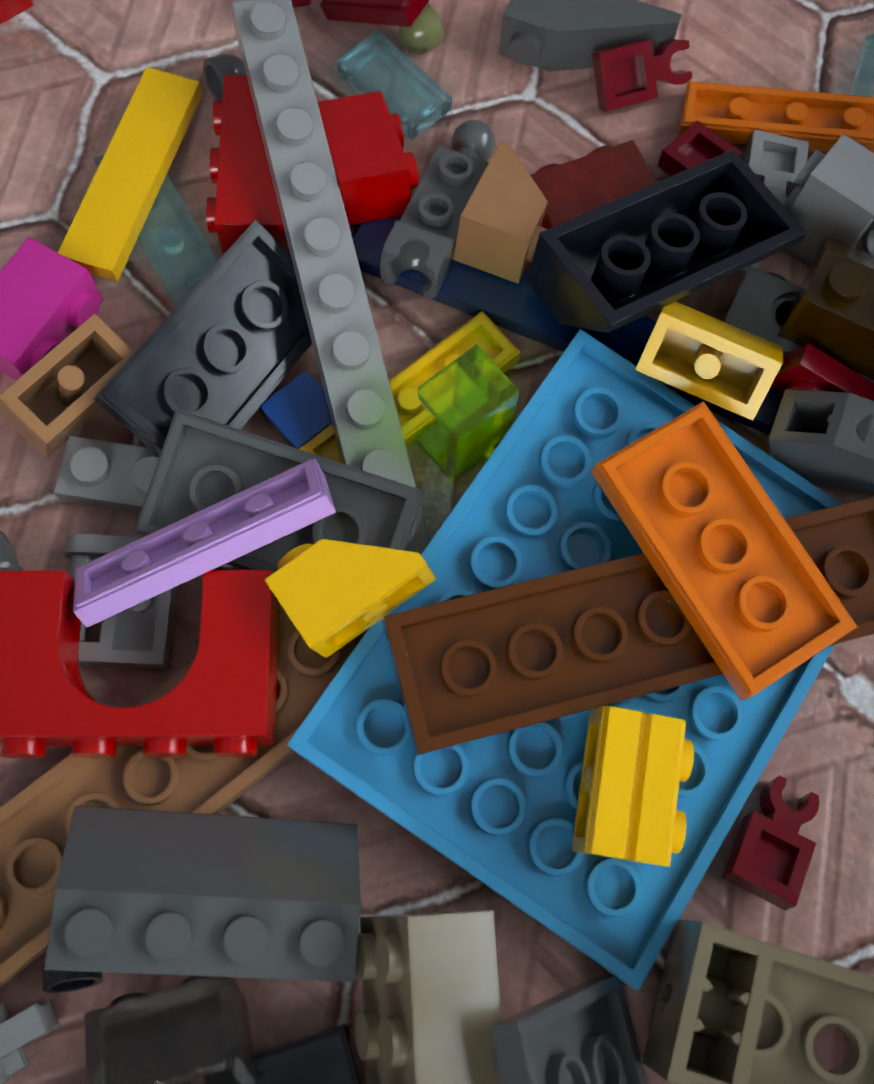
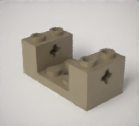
[642,919,874,1084]

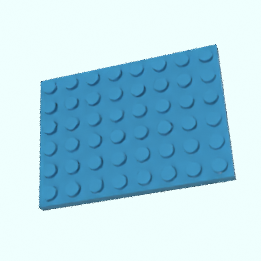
[287,329,842,991]

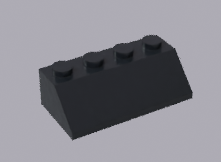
[527,149,807,333]

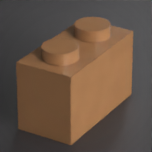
[0,313,134,459]

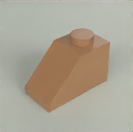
[453,142,548,284]

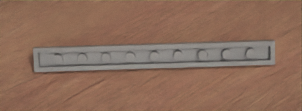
[232,0,430,555]

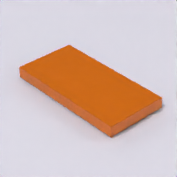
[590,401,858,700]

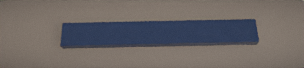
[353,217,783,435]

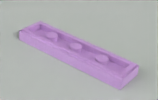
[73,458,336,628]

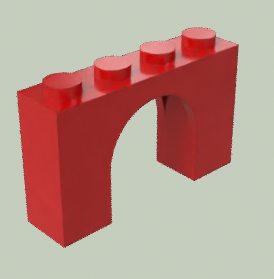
[0,570,280,759]

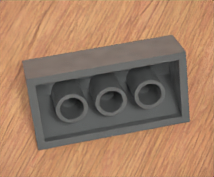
[44,806,361,982]

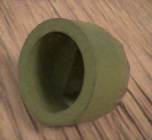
[399,3,445,54]

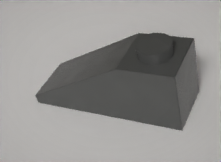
[499,0,682,71]

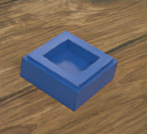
[259,370,332,449]

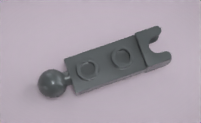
[380,120,496,299]

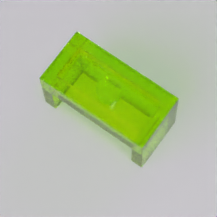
[417,344,519,484]

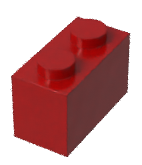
[317,91,419,226]

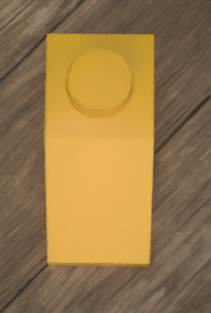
[265,539,437,658]

